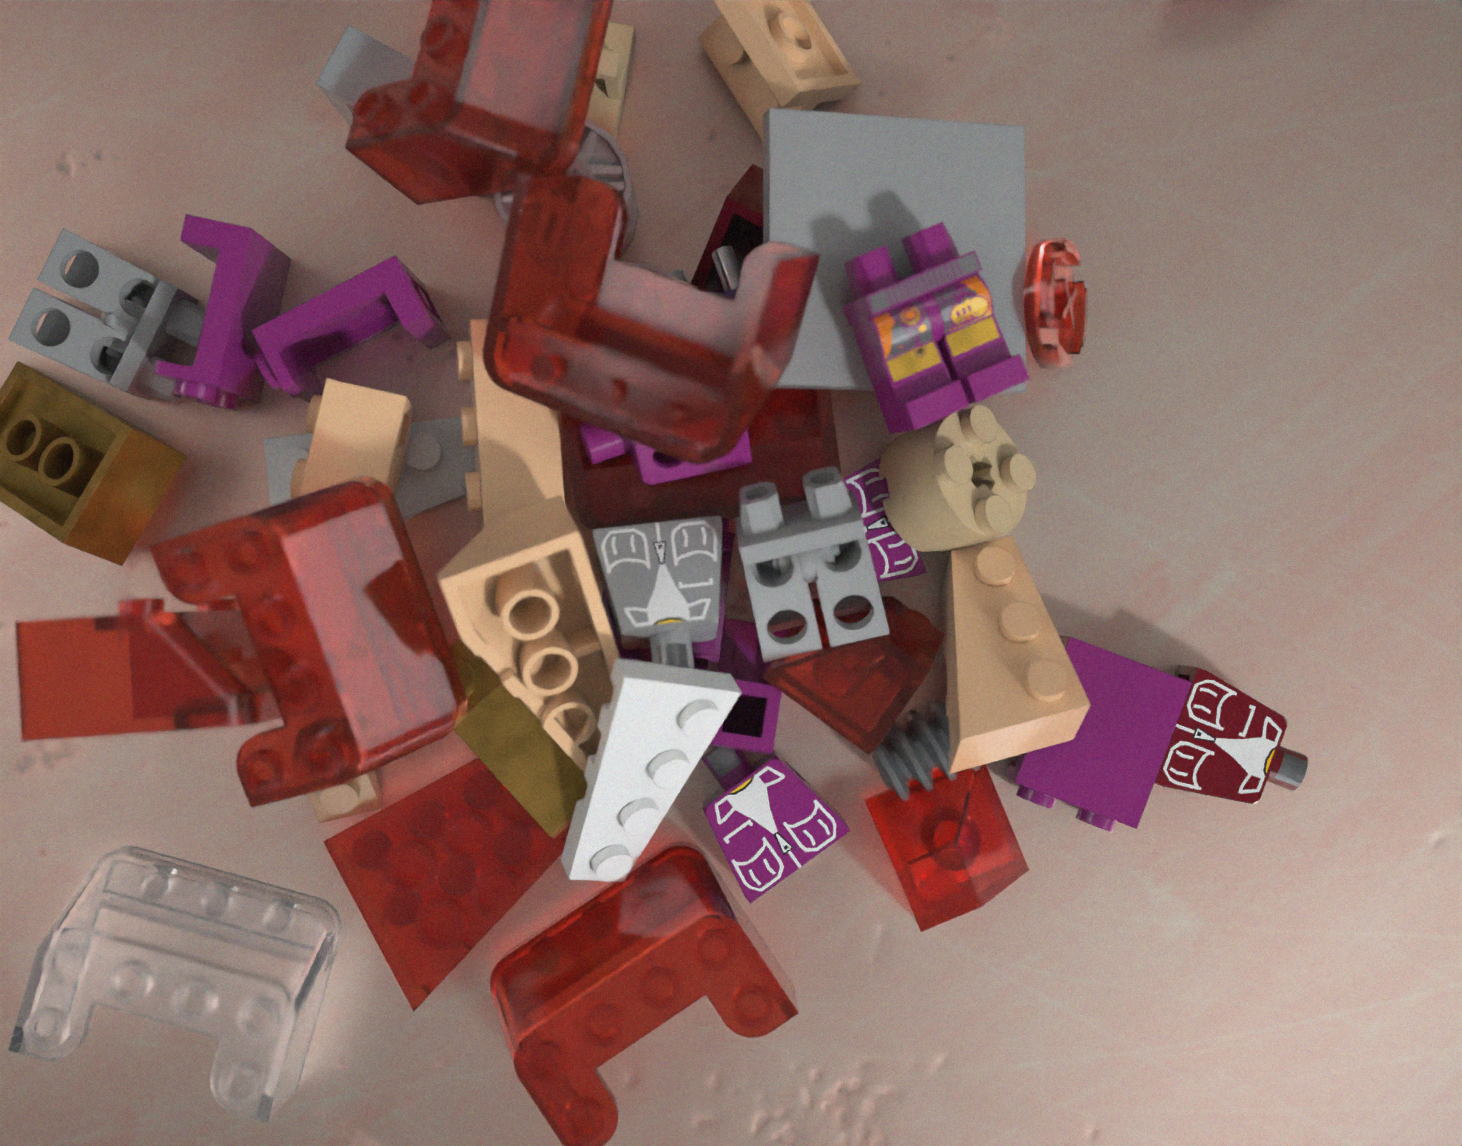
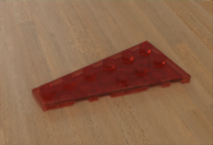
[323,758,570,1012]

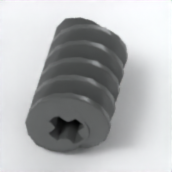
[862,699,1003,802]

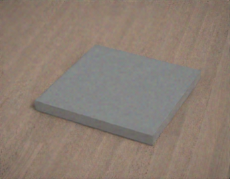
[763,108,1026,394]

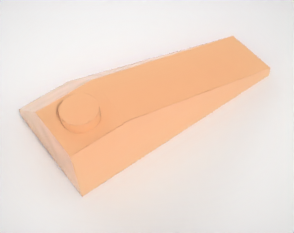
[437,495,620,772]

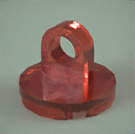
[1024,238,1088,369]

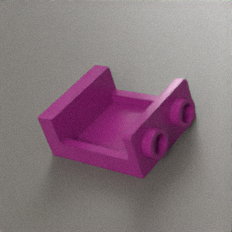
[153,214,292,411]
[251,255,452,403]
[1004,635,1192,832]

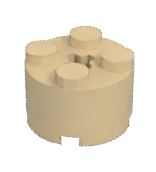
[879,405,1036,554]

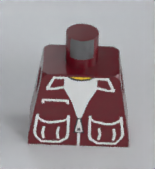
[1154,665,1308,804]

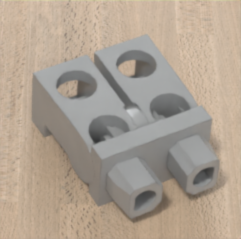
[8,228,206,404]
[735,466,890,662]

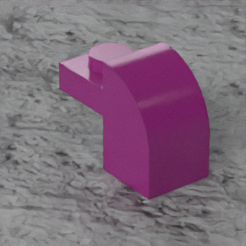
[709,618,789,755]

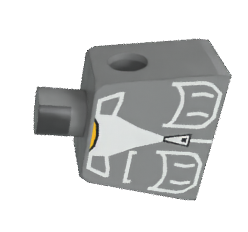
[593,516,722,669]

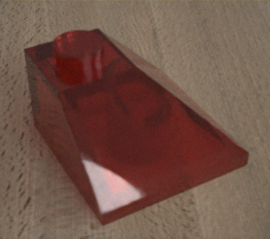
[762,596,944,756]
[864,764,1029,932]

